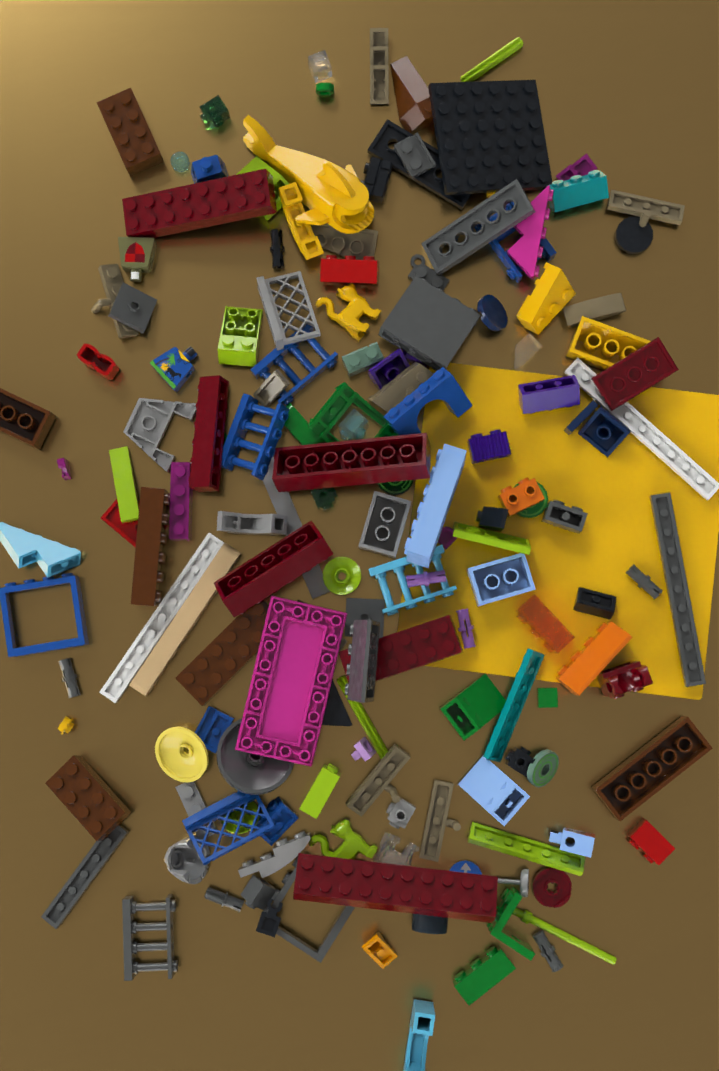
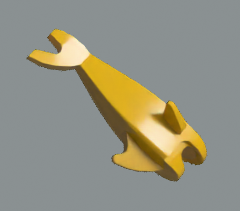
[243,115,374,234]

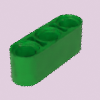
[284,403,325,445]

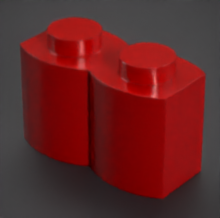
[76,343,120,380]

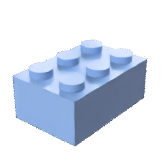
[466,553,536,607]

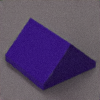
[368,348,410,390]

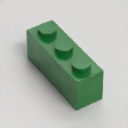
[453,945,516,1006]

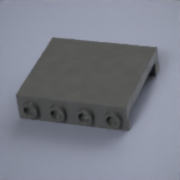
[378,276,481,371]

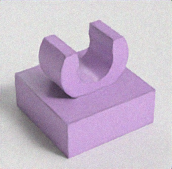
[351,737,376,762]

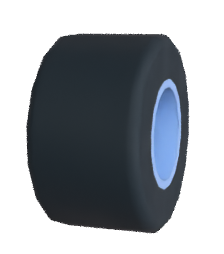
[412,914,448,934]

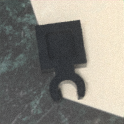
[256,899,283,938]

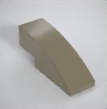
[563,293,626,328]

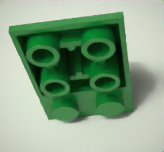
[439,673,506,741]

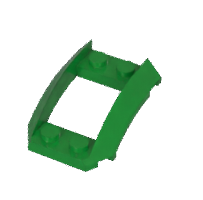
[308,382,397,443]

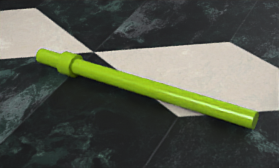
[512,907,617,965]

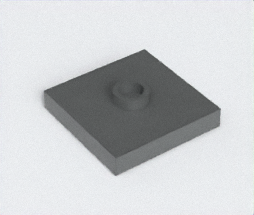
[108,282,157,333]
[345,598,385,638]

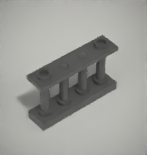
[122,894,178,981]

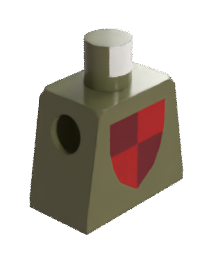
[118,237,157,282]

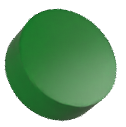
[316,83,334,96]

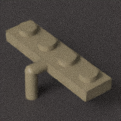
[607,189,685,227]
[91,264,139,339]
[346,744,411,817]
[419,779,461,862]

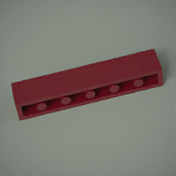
[189,375,229,492]

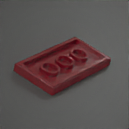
[591,337,679,411]

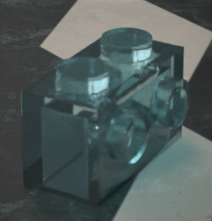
[339,409,369,441]

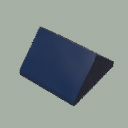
[578,407,631,457]

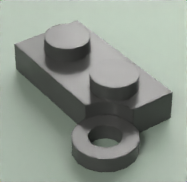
[408,254,450,291]

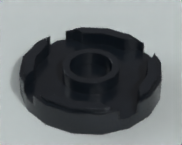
[615,217,653,254]

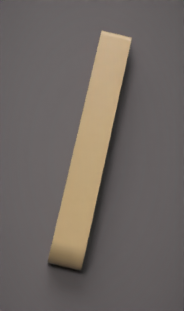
[130,543,241,697]

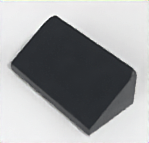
[573,587,616,619]

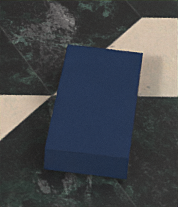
[564,400,598,435]

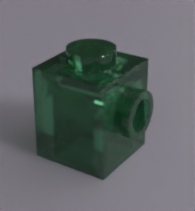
[199,95,230,129]
[310,487,338,511]

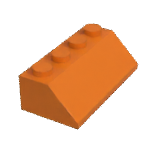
[556,621,632,696]

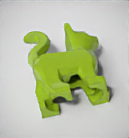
[309,819,378,860]

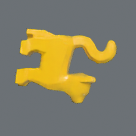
[315,283,381,342]

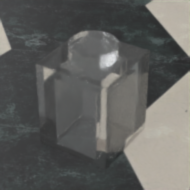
[308,50,332,83]

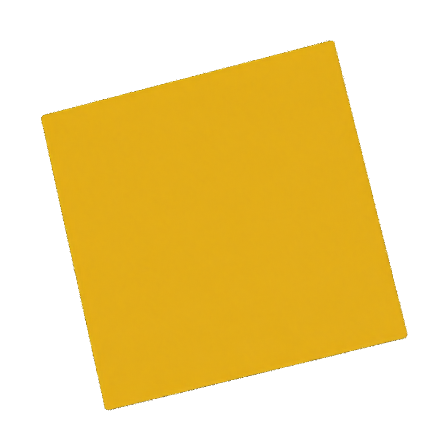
[397,363,719,700]

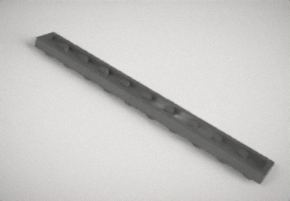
[650,492,706,687]

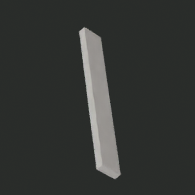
[254,457,330,599]

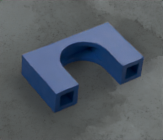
[383,367,473,436]

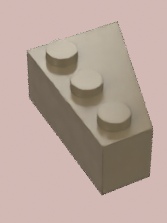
[367,362,434,413]

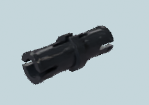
[270,229,285,269]

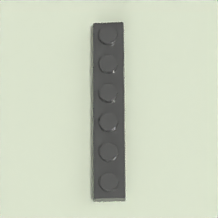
[41,824,129,929]

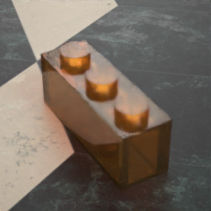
[516,594,575,653]

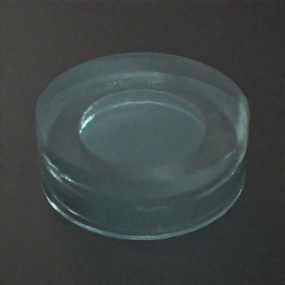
[170,152,190,172]

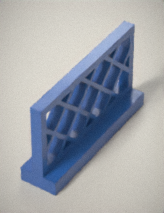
[182,791,275,865]

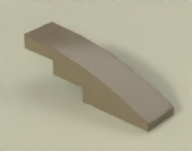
[370,28,389,105]

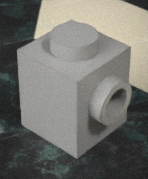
[386,797,416,829]

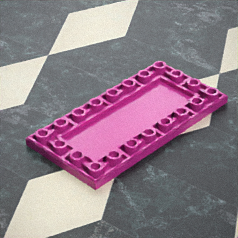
[235,595,347,767]

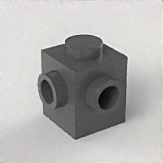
[241,875,276,910]

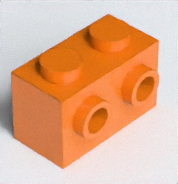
[498,477,545,517]

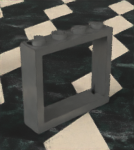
[260,853,355,963]

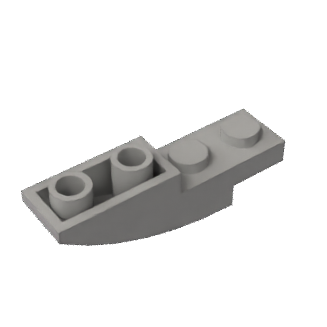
[238,831,312,878]

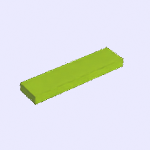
[109,446,139,523]

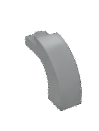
[217,511,287,535]

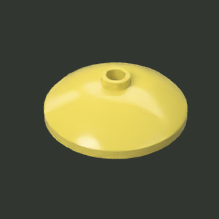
[155,727,209,783]

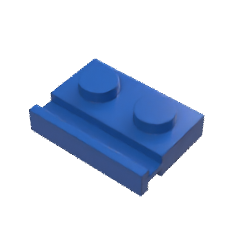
[194,705,234,753]

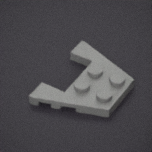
[123,398,196,472]

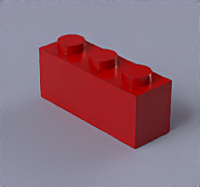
[320,255,379,284]

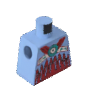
[549,828,595,858]

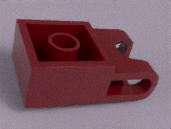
[597,661,653,699]

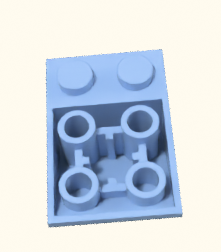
[458,755,530,826]

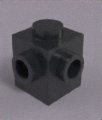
[505,746,535,777]

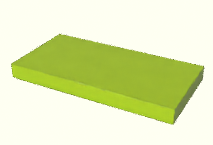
[453,522,531,555]

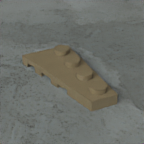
[310,223,378,260]

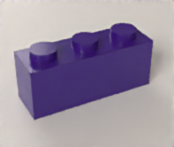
[518,375,580,414]

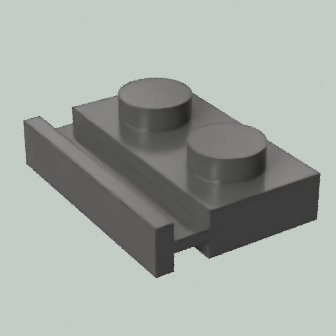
[394,132,436,179]

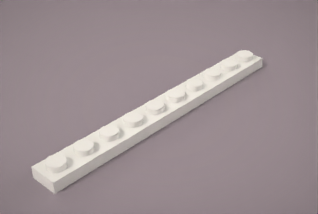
[564,357,719,500]
[99,533,224,703]

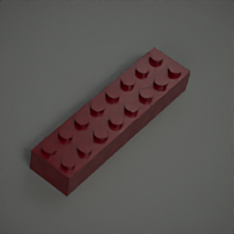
[122,169,277,238]
[272,433,431,492]

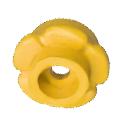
[57,716,75,735]

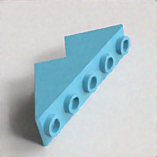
[0,522,81,578]

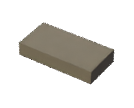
[253,369,290,407]

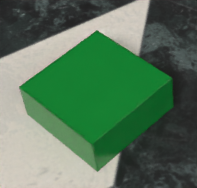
[537,688,558,708]

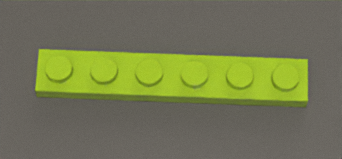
[468,822,585,876]

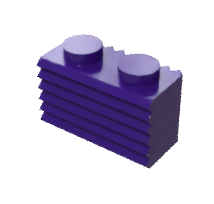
[467,429,511,464]

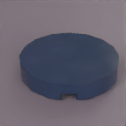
[477,294,508,331]

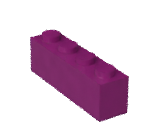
[169,462,193,541]

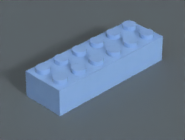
[404,443,467,568]

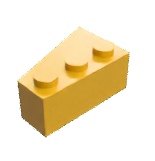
[516,262,576,335]

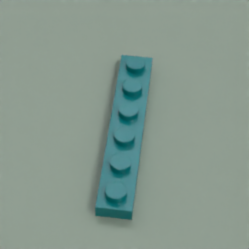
[483,648,545,762]

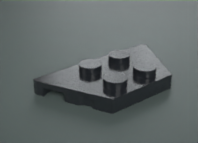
[322,679,353,726]

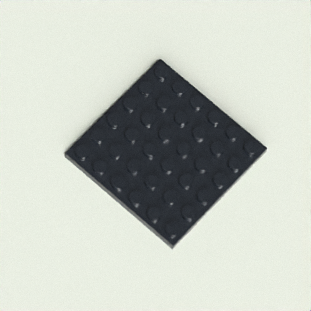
[428,80,552,195]

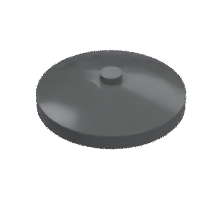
[216,719,294,795]

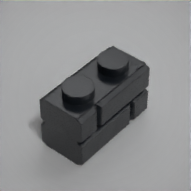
[361,157,393,203]

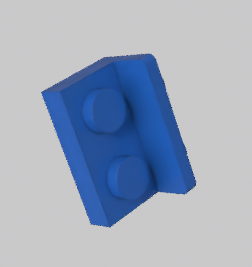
[255,796,299,846]

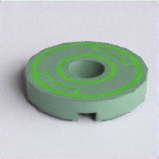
[527,749,559,788]

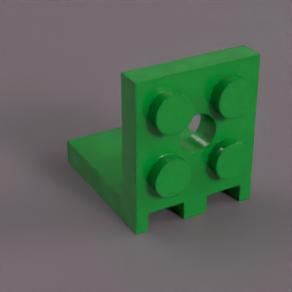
[486,885,535,961]

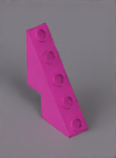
[507,185,554,280]

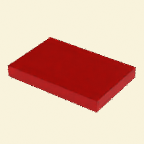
[101,499,169,548]

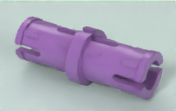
[406,570,446,588]
[456,608,476,649]

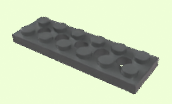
[421,179,536,276]

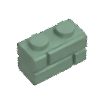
[342,342,384,378]

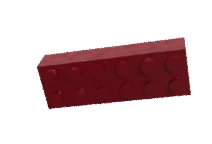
[214,520,333,617]
[338,615,464,683]

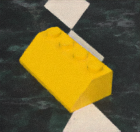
[566,316,651,370]

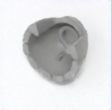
[164,836,210,884]

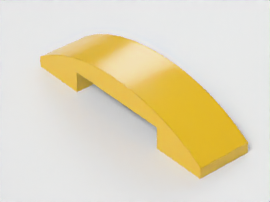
[278,182,324,260]

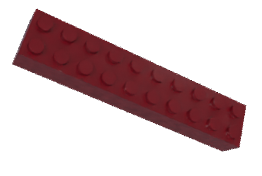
[293,853,498,923]

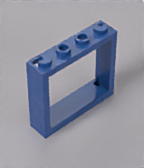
[0,573,89,657]

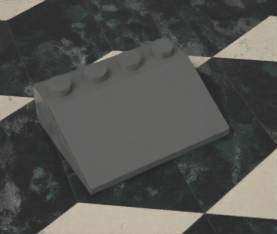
[345,620,380,703]

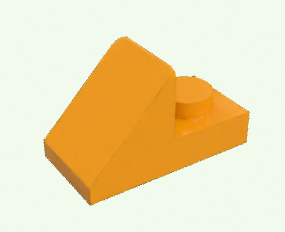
[362,931,398,969]

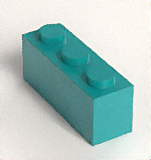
[547,170,609,212]

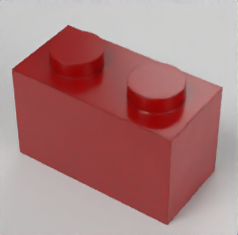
[627,818,675,865]

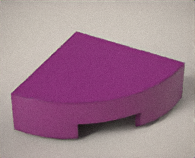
[57,458,72,480]

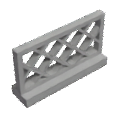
[256,271,321,351]

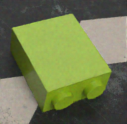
[299,763,341,819]

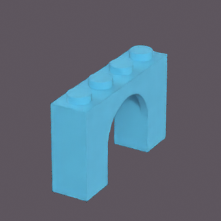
[403,999,435,1071]

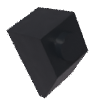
[476,506,509,532]

